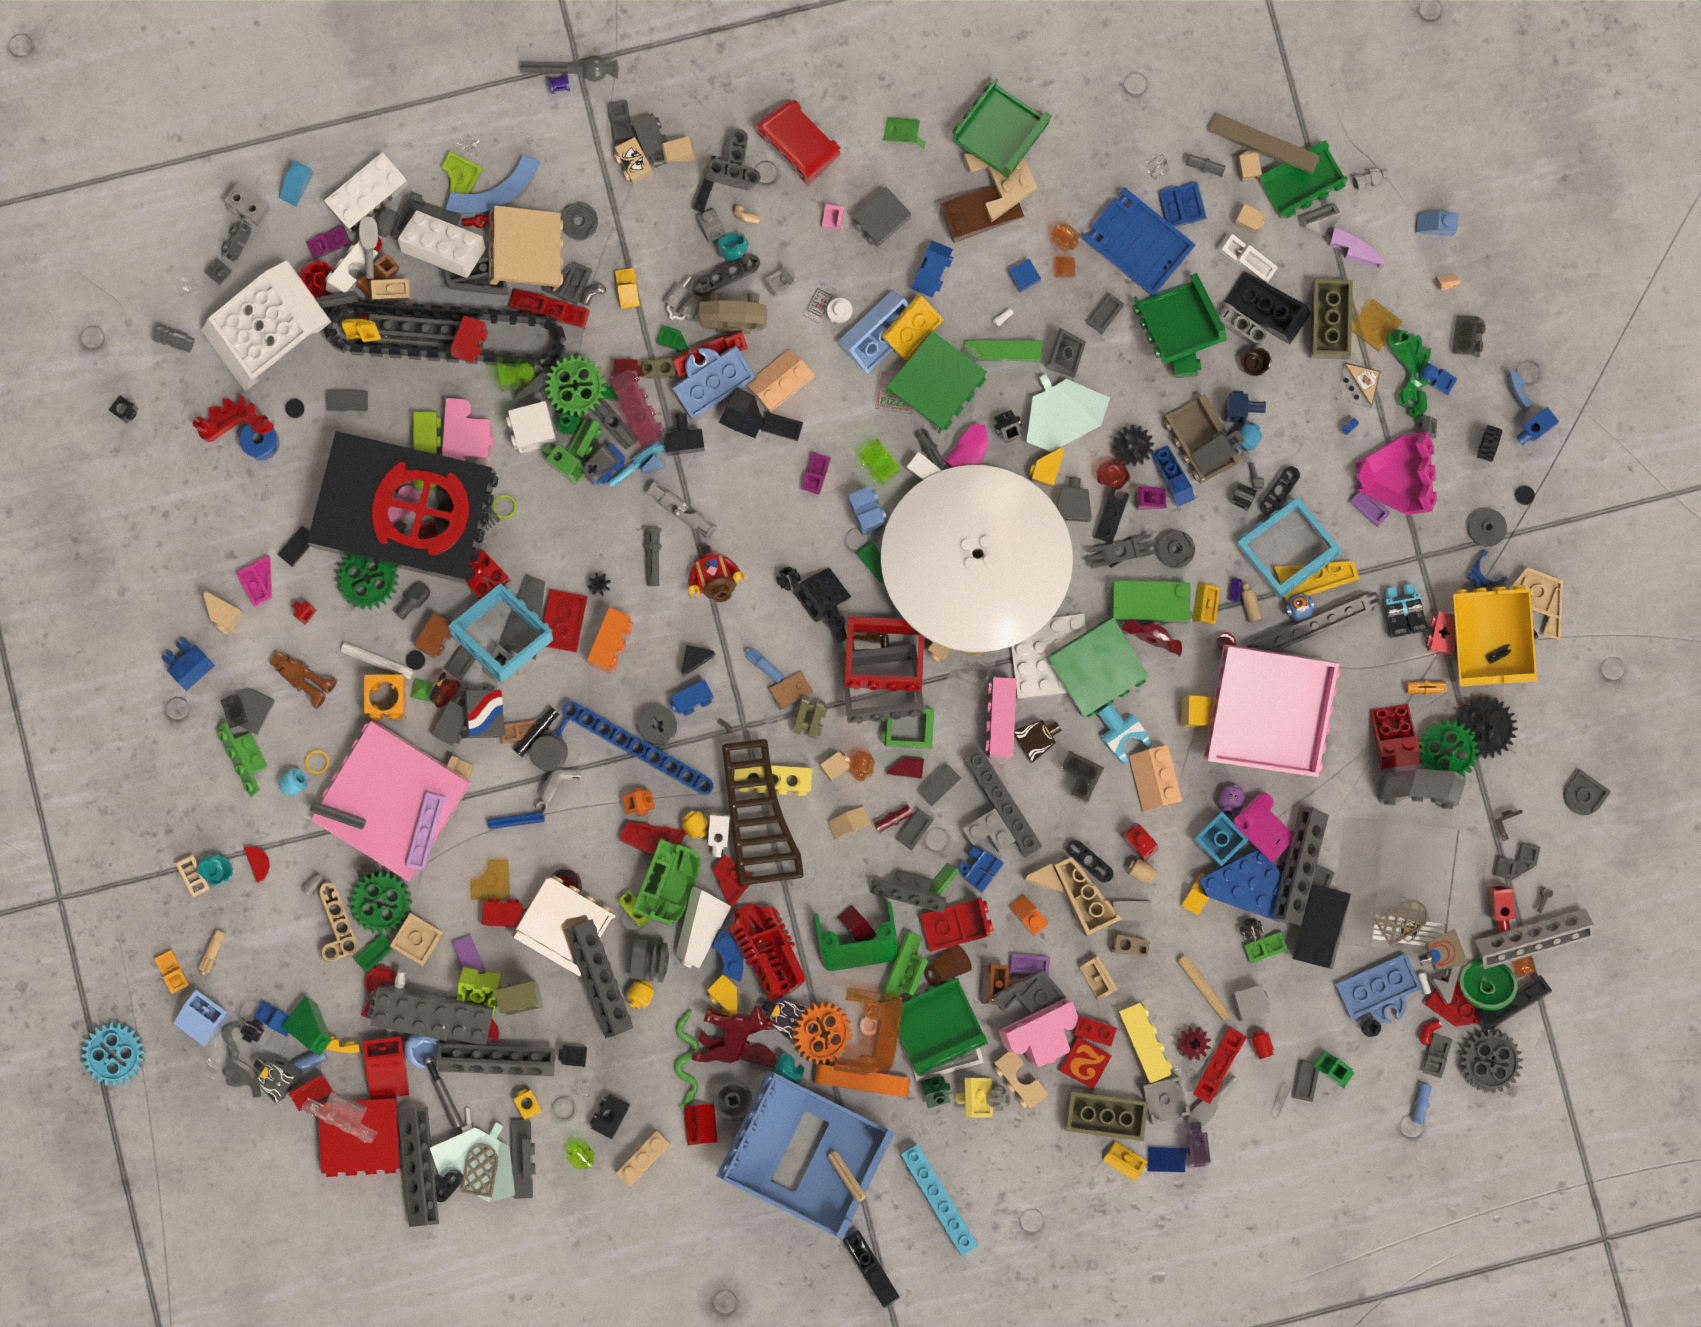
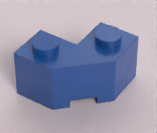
[912,241,954,298]

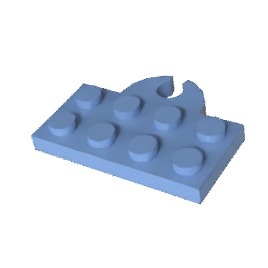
[672,346,756,419]
[1335,953,1422,1024]

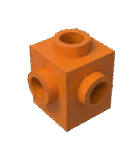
[622,788,655,817]

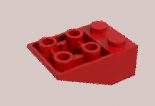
[1370,704,1420,769]
[362,1037,410,1100]

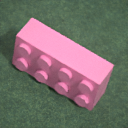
[985,677,1017,759]

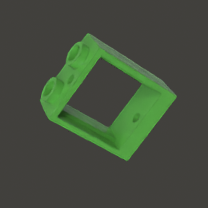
[882,709,934,749]

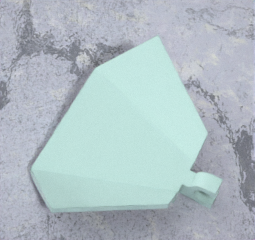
[1026,374,1110,452]
[430,1122,515,1203]

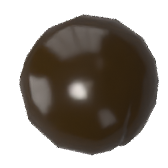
[1241,347,1271,376]

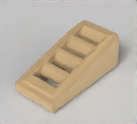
[175,853,210,898]

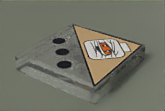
[1335,362,1381,408]

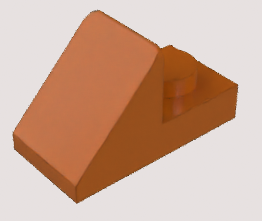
[1009,894,1049,936]

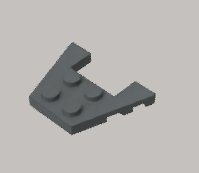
[991,969,1066,1014]

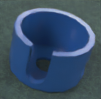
[239,421,280,461]

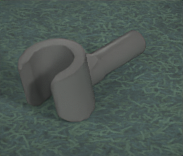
[1249,463,1264,489]
[1537,887,1553,913]

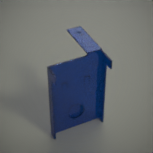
[1148,1147,1187,1172]

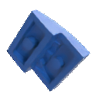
[1159,182,1207,227]

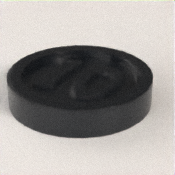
[285,399,305,418]
[1515,486,1535,505]
[406,651,425,670]

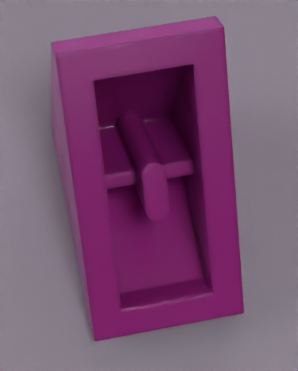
[1136,487,1167,510]

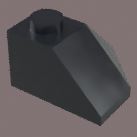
[718,387,763,438]

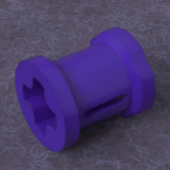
[549,75,570,94]

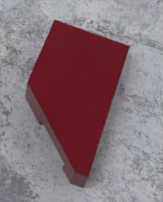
[887,757,924,779]

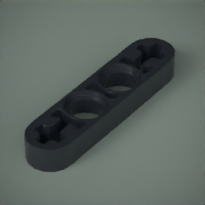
[692,254,760,296]

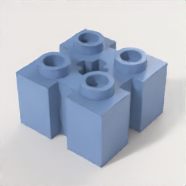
[848,486,886,535]

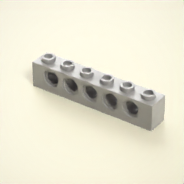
[1475,908,1595,969]

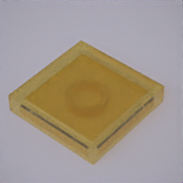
[1352,299,1403,352]

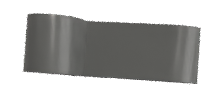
[703,129,761,190]

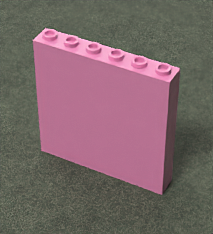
[311,721,472,881]

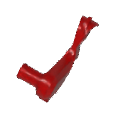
[193,396,274,442]

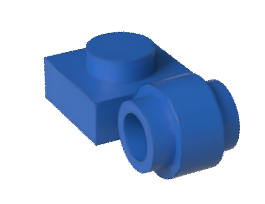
[1420,363,1457,395]

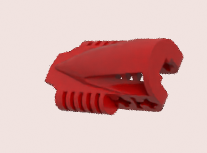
[729,904,805,1001]

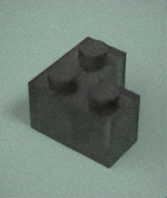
[1060,751,1104,804]

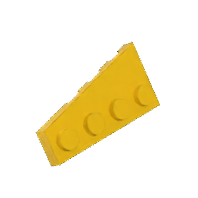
[1274,561,1359,603]

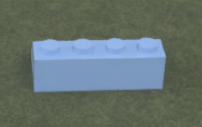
[838,290,909,374]

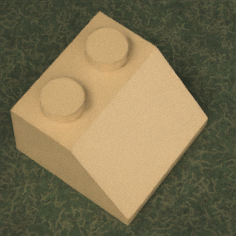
[203,591,244,634]

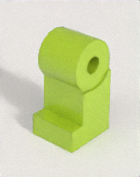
[617,890,651,928]

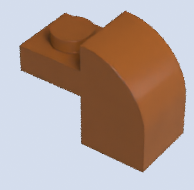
[356,254,400,298]

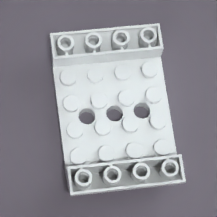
[201,261,331,391]

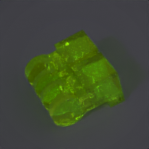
[498,363,535,391]

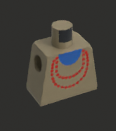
[1418,929,1468,970]

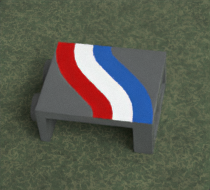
[458,686,505,739]

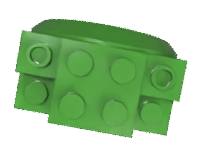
[632,839,701,926]

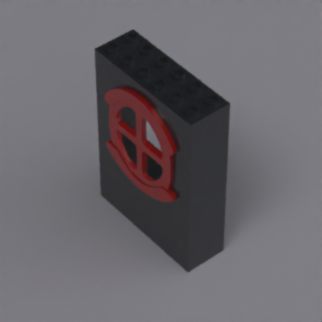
[307,431,499,585]

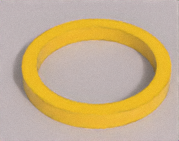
[305,750,329,774]

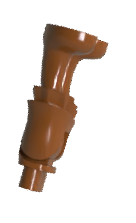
[270,651,338,709]

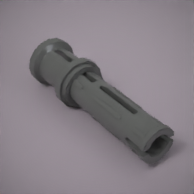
[644,528,662,586]

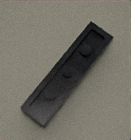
[1476,975,1552,1032]

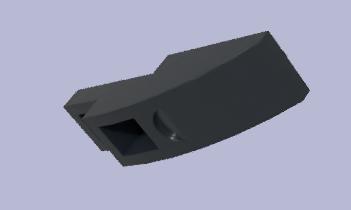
[842,1230,900,1308]

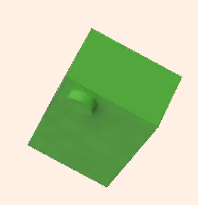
[1112,581,1191,623]

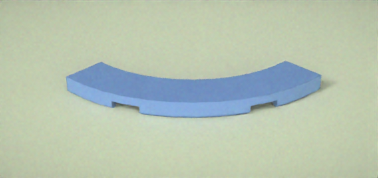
[445,155,540,214]

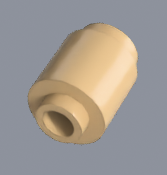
[1128,858,1158,884]

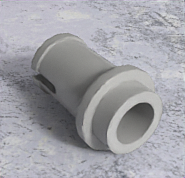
[301,873,325,898]

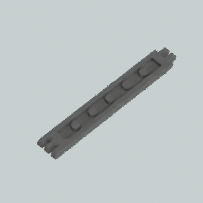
[1246,592,1380,652]

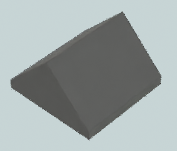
[1047,328,1086,377]

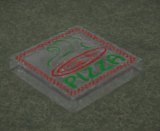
[875,370,913,414]

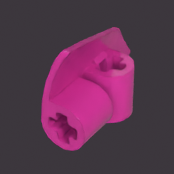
[944,424,989,468]

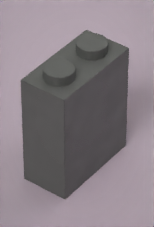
[852,186,911,247]

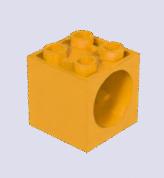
[364,675,407,721]

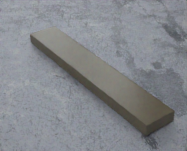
[1209,113,1320,174]

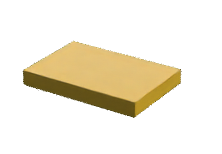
[881,294,944,362]

